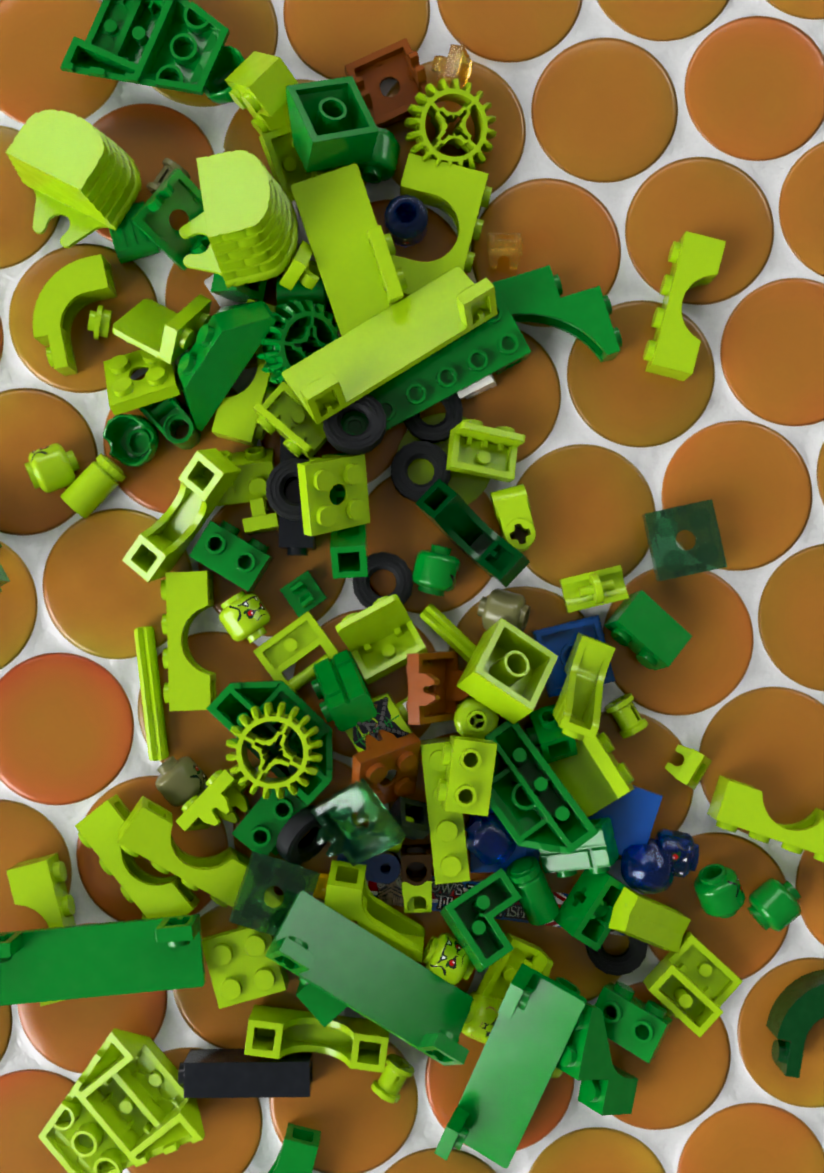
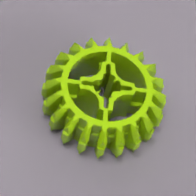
[404,78,497,170]
[226,702,323,799]

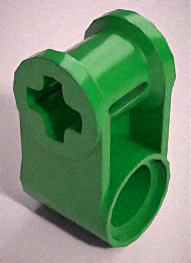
[139,397,201,450]

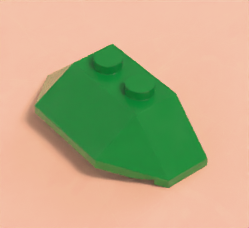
[177,301,277,431]
[206,680,333,805]
[484,720,599,854]

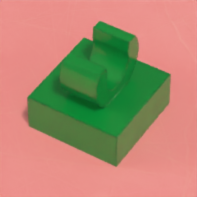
[280,570,328,617]

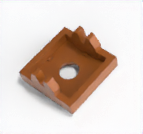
[345,38,427,128]
[406,651,471,725]
[350,729,421,815]

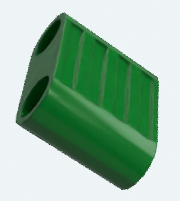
[109,200,161,264]

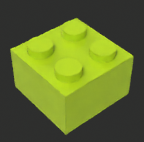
[456,618,558,724]

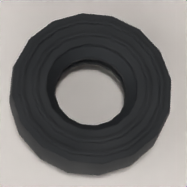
[404,393,463,443]
[323,394,386,455]
[391,441,451,502]
[266,458,309,521]
[352,552,414,608]
[276,805,334,865]
[585,929,648,976]

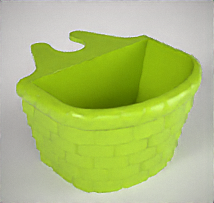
[5,109,141,248]
[179,150,299,288]

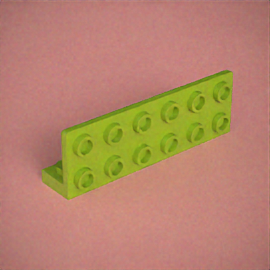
[282,267,498,425]

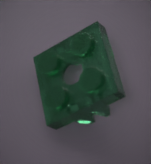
[642,499,727,582]
[311,778,406,866]
[229,851,320,936]

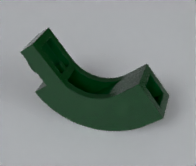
[415,479,530,587]
[766,970,824,1078]

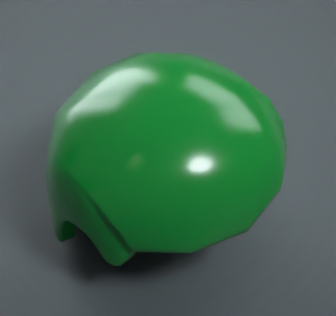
[204,45,245,105]
[103,414,159,467]

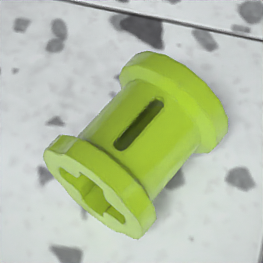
[605,693,648,738]
[371,1054,414,1104]

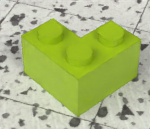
[225,51,299,135]

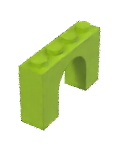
[391,153,493,299]

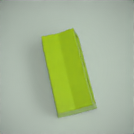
[608,886,691,954]

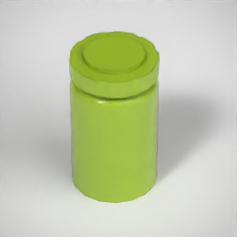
[60,453,127,519]

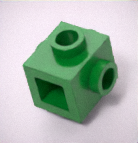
[526,704,578,764]

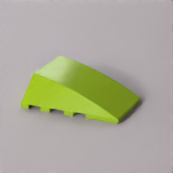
[38,1028,205,1173]

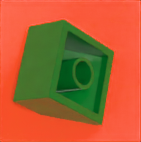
[286,76,379,173]

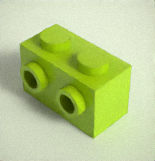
[437,735,497,817]

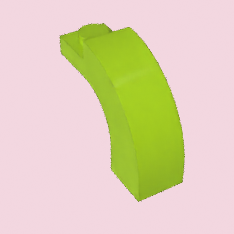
[33,254,117,376]

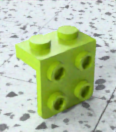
[112,294,212,364]
[335,594,428,685]
[549,732,634,818]

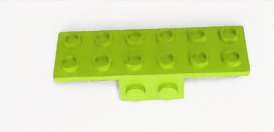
[291,163,408,336]

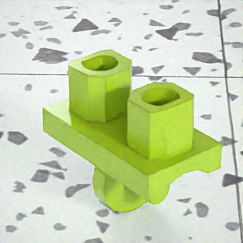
[559,565,629,613]

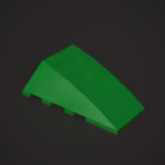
[60,0,230,95]

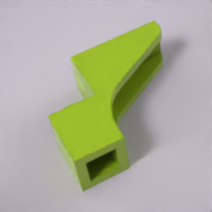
[552,632,615,741]
[324,860,425,963]

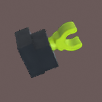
[382,796,430,853]

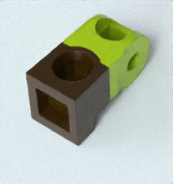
[401,844,432,914]

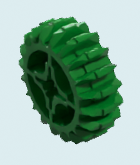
[256,299,341,385]

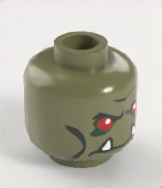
[155,756,207,807]

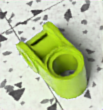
[490,484,536,552]

